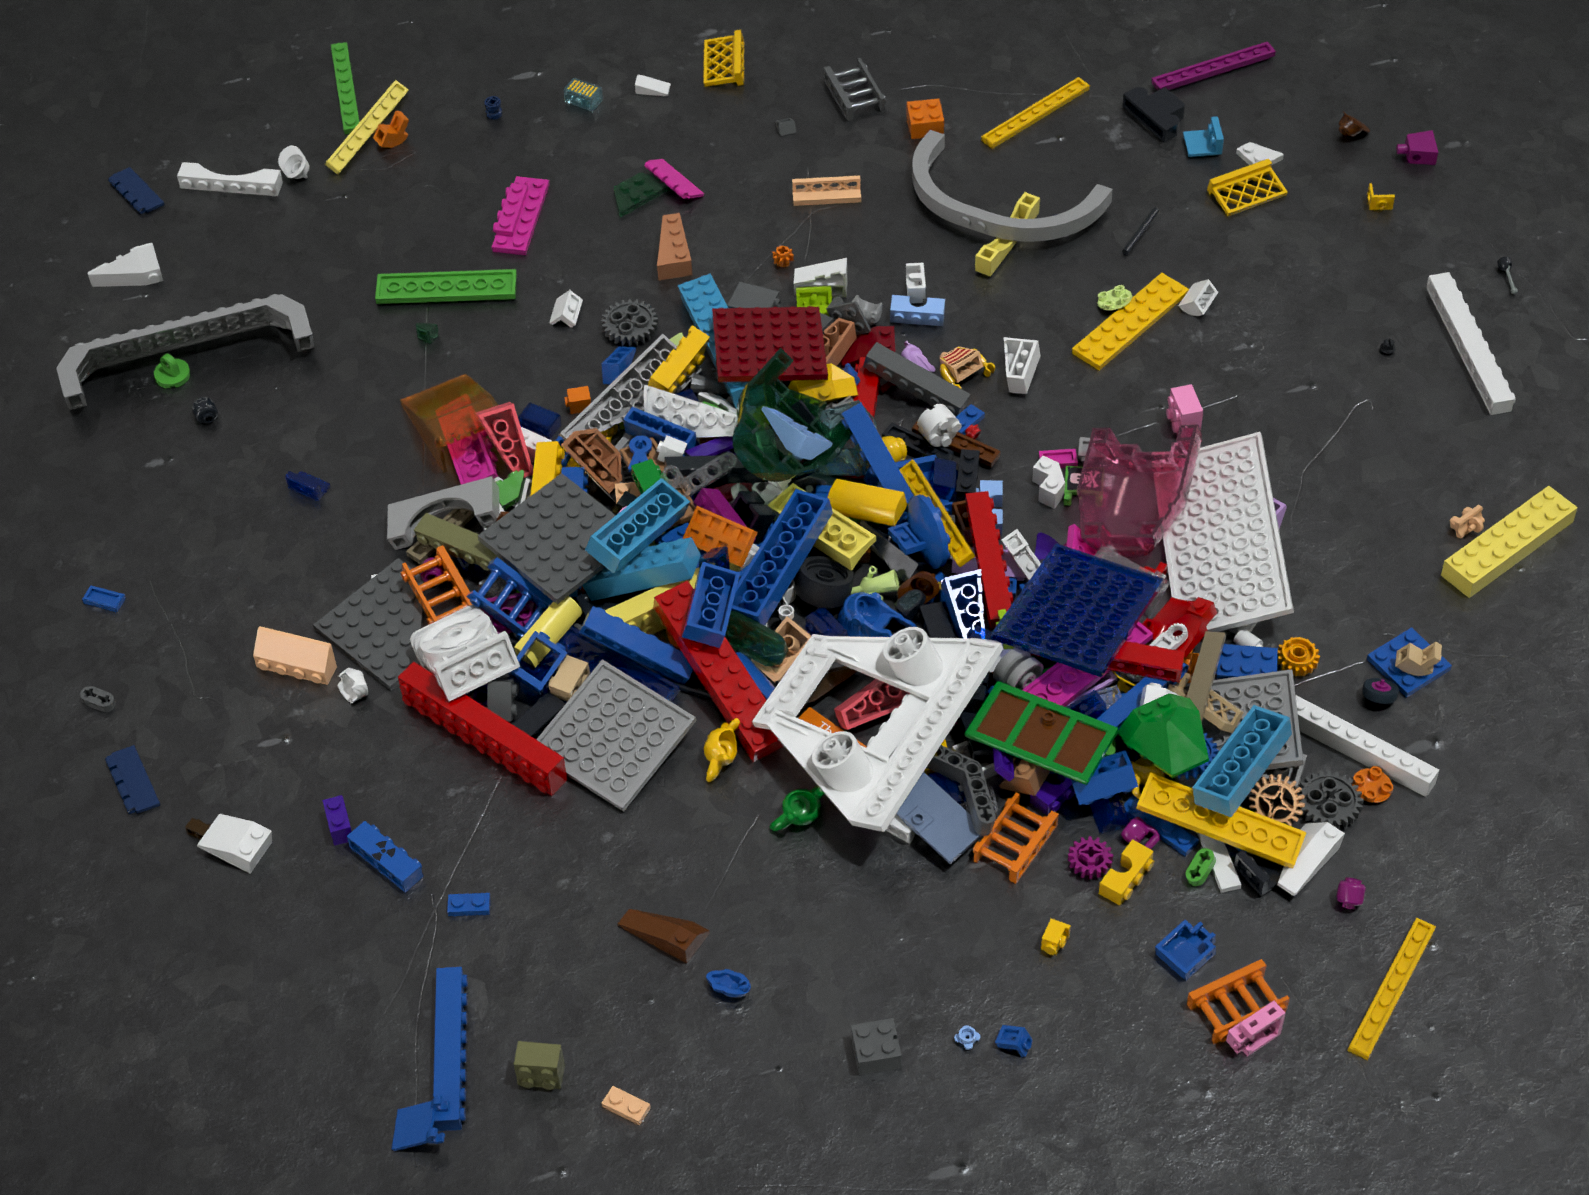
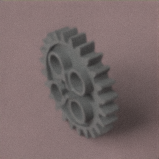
[601,299,659,346]
[1297,770,1363,829]

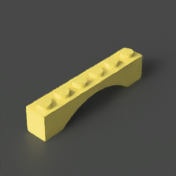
[975,192,1040,276]

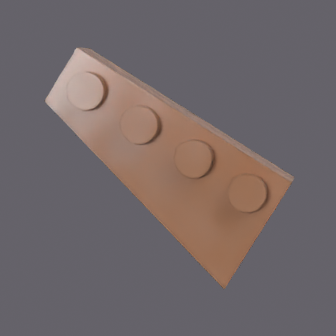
[657,213,692,281]

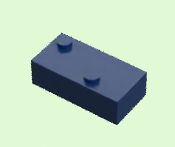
[682,562,740,648]

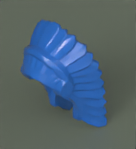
[837,592,917,637]

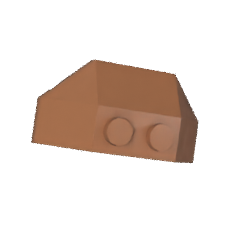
[561,428,622,493]

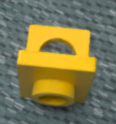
[1367,183,1395,210]

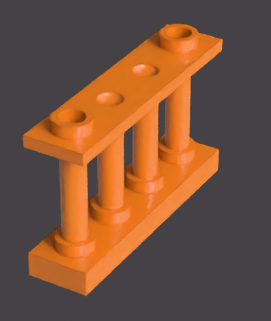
[400,545,473,625]
[972,792,1059,884]
[1187,959,1290,1044]

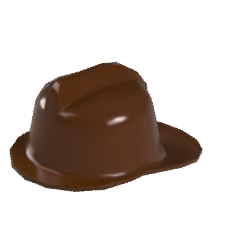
[1339,111,1370,137]
[897,571,940,608]

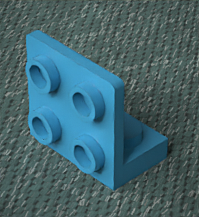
[1183,116,1224,157]

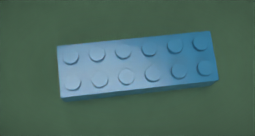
[585,478,690,574]
[582,537,701,601]
[1192,705,1292,817]

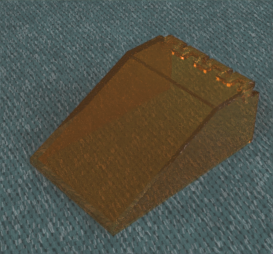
[400,374,498,473]

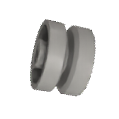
[993,646,1044,690]

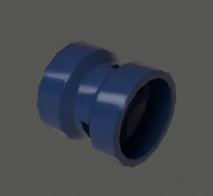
[484,96,502,120]

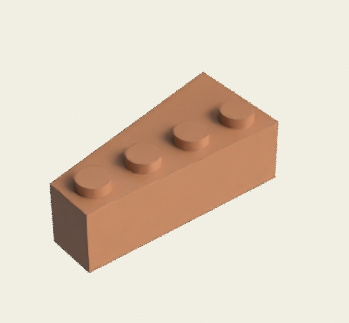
[823,318,856,366]

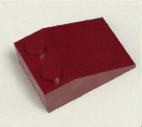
[842,326,895,368]

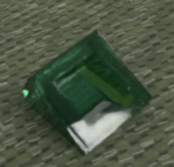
[415,323,439,344]

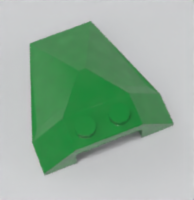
[1118,693,1209,778]

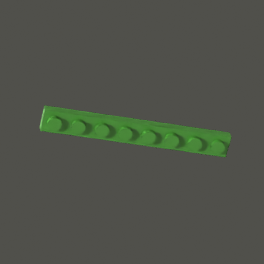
[331,42,359,135]

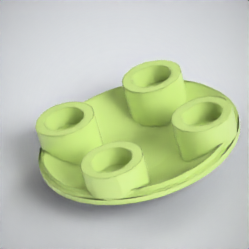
[1098,285,1132,310]

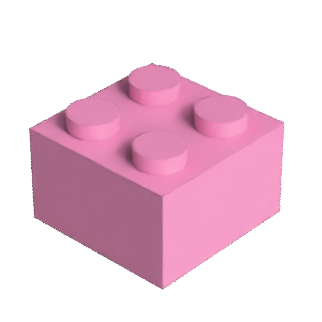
[1166,384,1203,439]

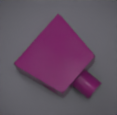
[1396,130,1438,165]

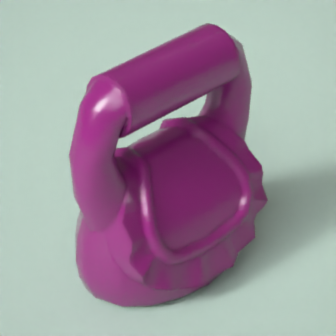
[1121,817,1160,849]

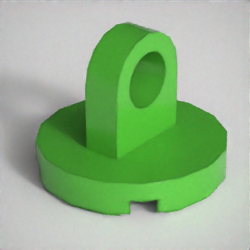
[154,354,190,388]

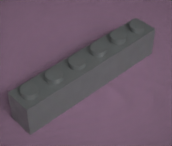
[863,342,970,417]

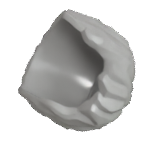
[852,295,883,326]

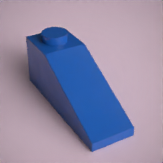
[602,346,636,385]

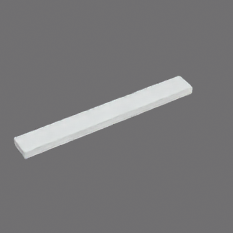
[1174,776,1241,893]

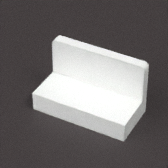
[549,290,583,327]

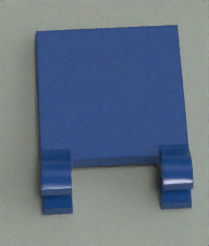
[391,1095,450,1151]

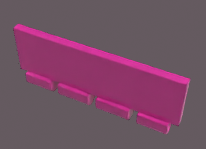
[644,159,704,199]

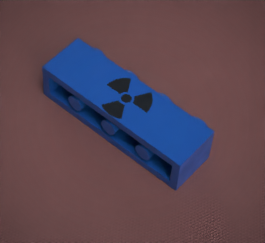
[347,821,423,893]

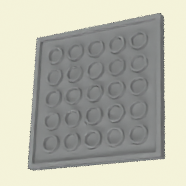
[536,659,697,812]
[1175,670,1304,781]

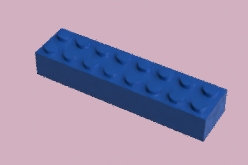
[731,489,833,627]

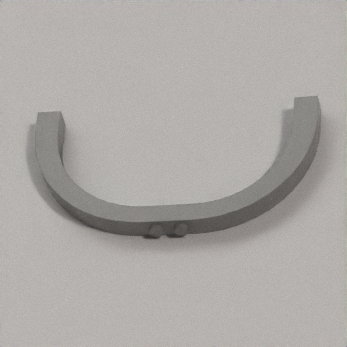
[912,130,1113,242]

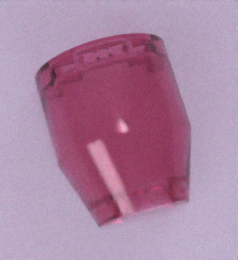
[1077,424,1202,558]

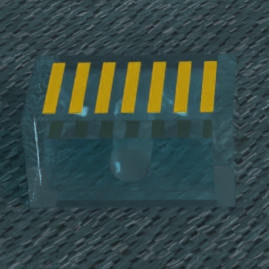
[563,78,603,111]

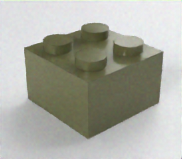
[514,1041,565,1090]

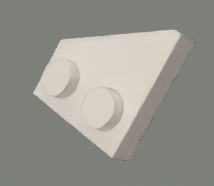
[1236,142,1284,165]

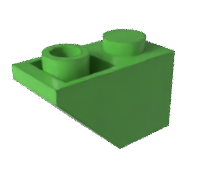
[496,469,524,510]

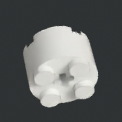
[917,404,962,447]

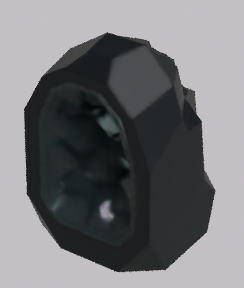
[894,589,926,621]

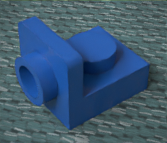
[995,1025,1032,1057]

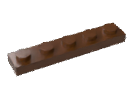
[912,421,1001,468]

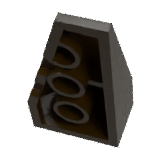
[775,666,858,708]

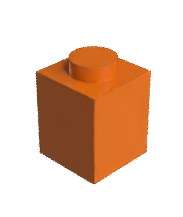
[564,386,591,414]

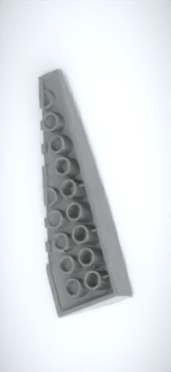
[559,334,702,440]

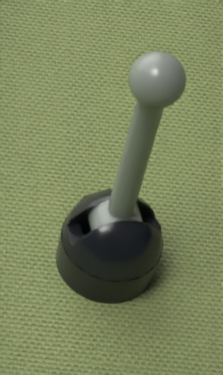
[1497,256,1518,294]

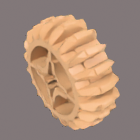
[1249,774,1305,826]

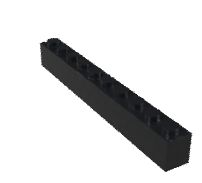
[919,602,994,763]

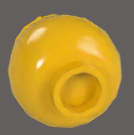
[882,436,907,462]

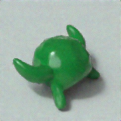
[769,785,825,831]

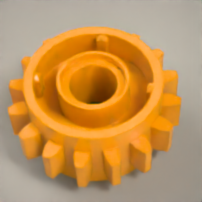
[1277,637,1320,676]

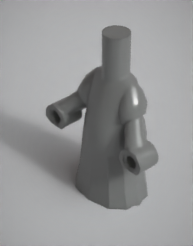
[690,368,728,397]

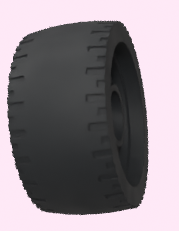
[795,556,854,608]

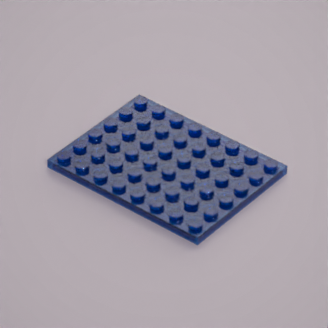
[991,543,1163,677]

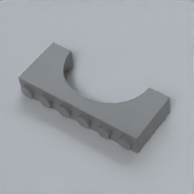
[387,476,499,550]

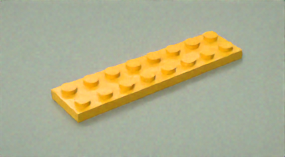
[1072,273,1189,371]
[1136,772,1306,869]

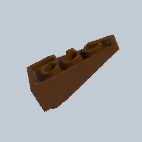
[618,909,710,964]

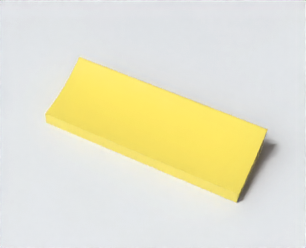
[768,483,876,571]

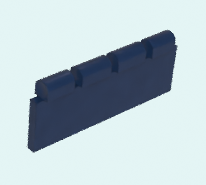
[108,167,165,214]
[105,745,160,814]

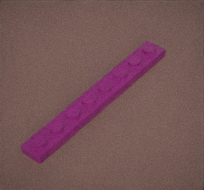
[1151,41,1276,91]

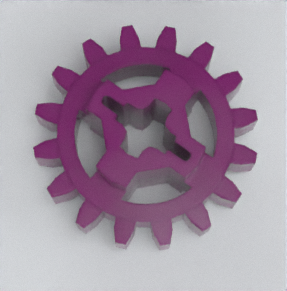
[1068,836,1113,879]

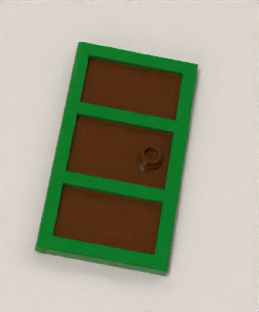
[965,681,1118,785]

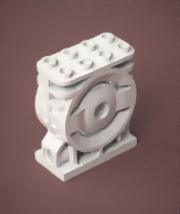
[410,605,520,701]

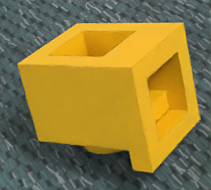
[1041,919,1071,955]

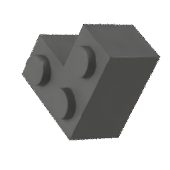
[487,676,521,721]

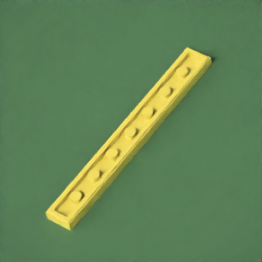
[325,80,409,175]

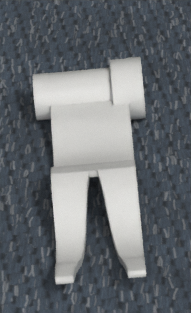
[778,580,796,623]

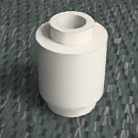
[1234,630,1263,647]

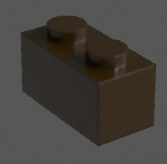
[185,818,211,840]

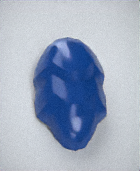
[706,969,751,998]

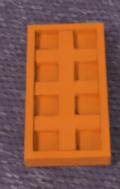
[683,506,758,567]

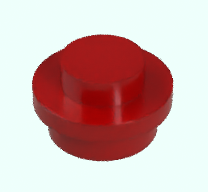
[965,424,981,439]

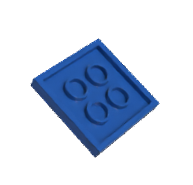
[1367,627,1452,698]

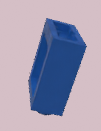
[508,631,568,695]

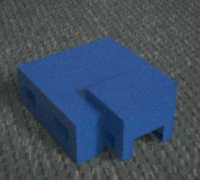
[1155,920,1216,981]

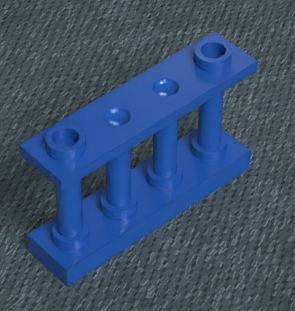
[466,557,554,640]

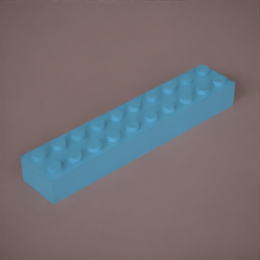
[678,273,770,408]

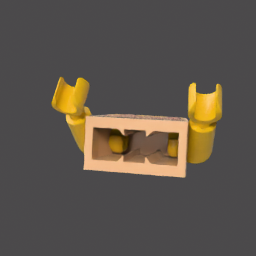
[939,346,995,389]

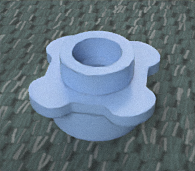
[954,1026,980,1049]

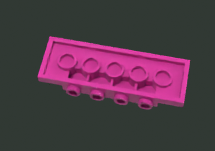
[492,176,550,255]
[436,396,498,485]

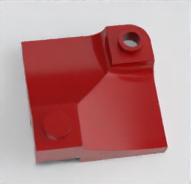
[1142,597,1217,658]

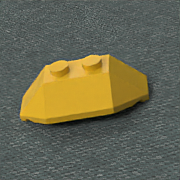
[784,363,858,409]

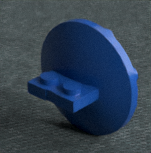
[888,494,950,569]

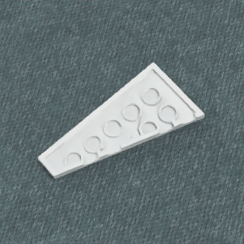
[644,385,747,438]

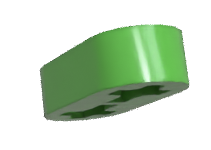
[1186,848,1216,886]

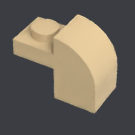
[1395,642,1442,676]

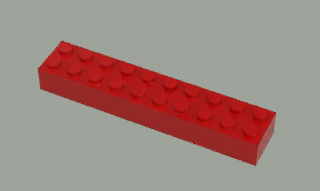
[653,580,784,762]
[398,662,567,796]

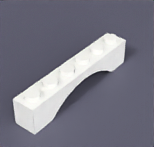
[177,162,283,196]

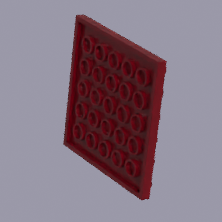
[712,306,828,382]

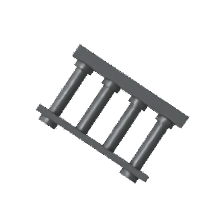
[824,58,886,121]

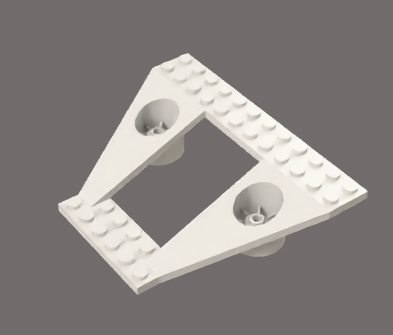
[752,627,1004,832]

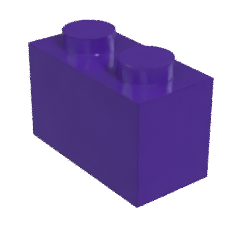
[322,795,352,846]

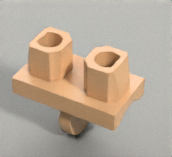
[1450,505,1485,539]

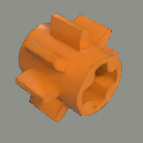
[772,246,794,267]

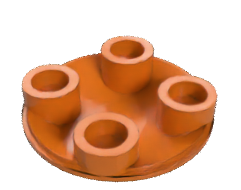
[1352,766,1393,803]

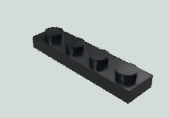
[882,422,954,468]

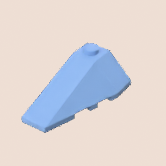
[761,406,833,461]

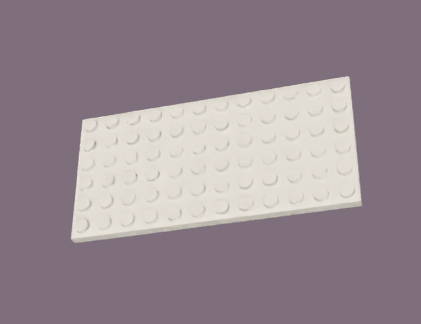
[1152,432,1294,632]

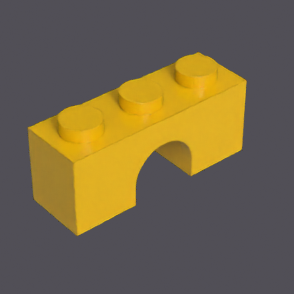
[1099,839,1154,906]

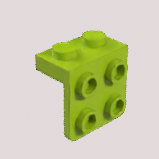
[796,286,832,317]

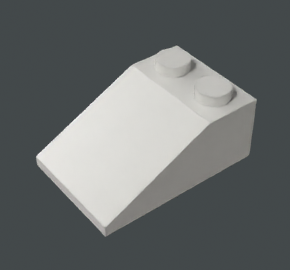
[197,814,272,874]

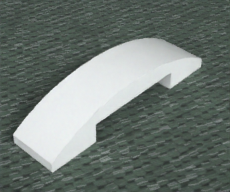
[1001,529,1057,594]

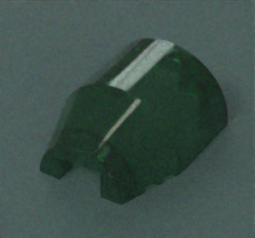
[733,348,852,482]

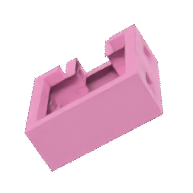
[1226,1001,1285,1057]

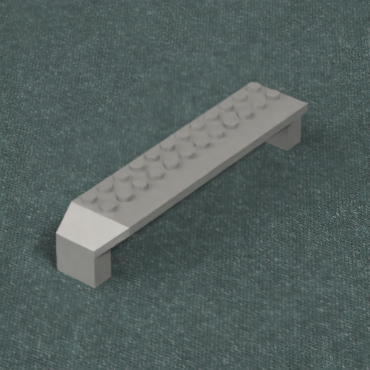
[56,294,315,410]

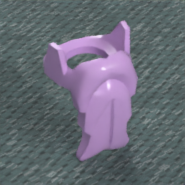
[901,341,936,373]

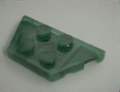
[613,172,671,217]

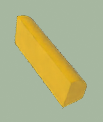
[827,479,907,526]

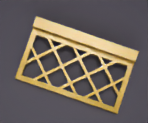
[704,30,744,87]
[1207,159,1288,216]

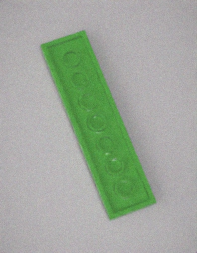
[375,269,517,304]

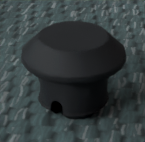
[1380,339,1396,354]

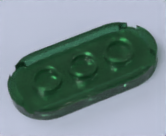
[725,611,788,667]

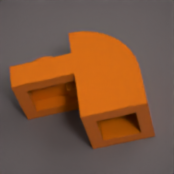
[373,111,409,148]

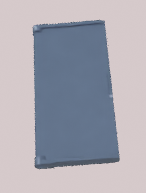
[896,772,983,864]

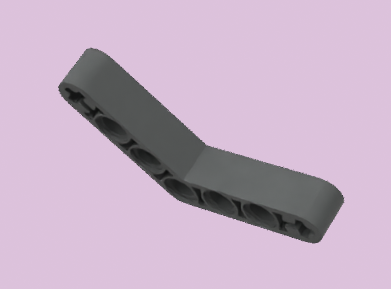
[926,745,996,836]

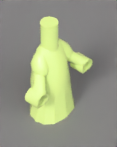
[851,566,900,601]

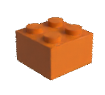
[906,99,944,139]

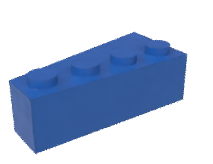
[941,569,985,639]

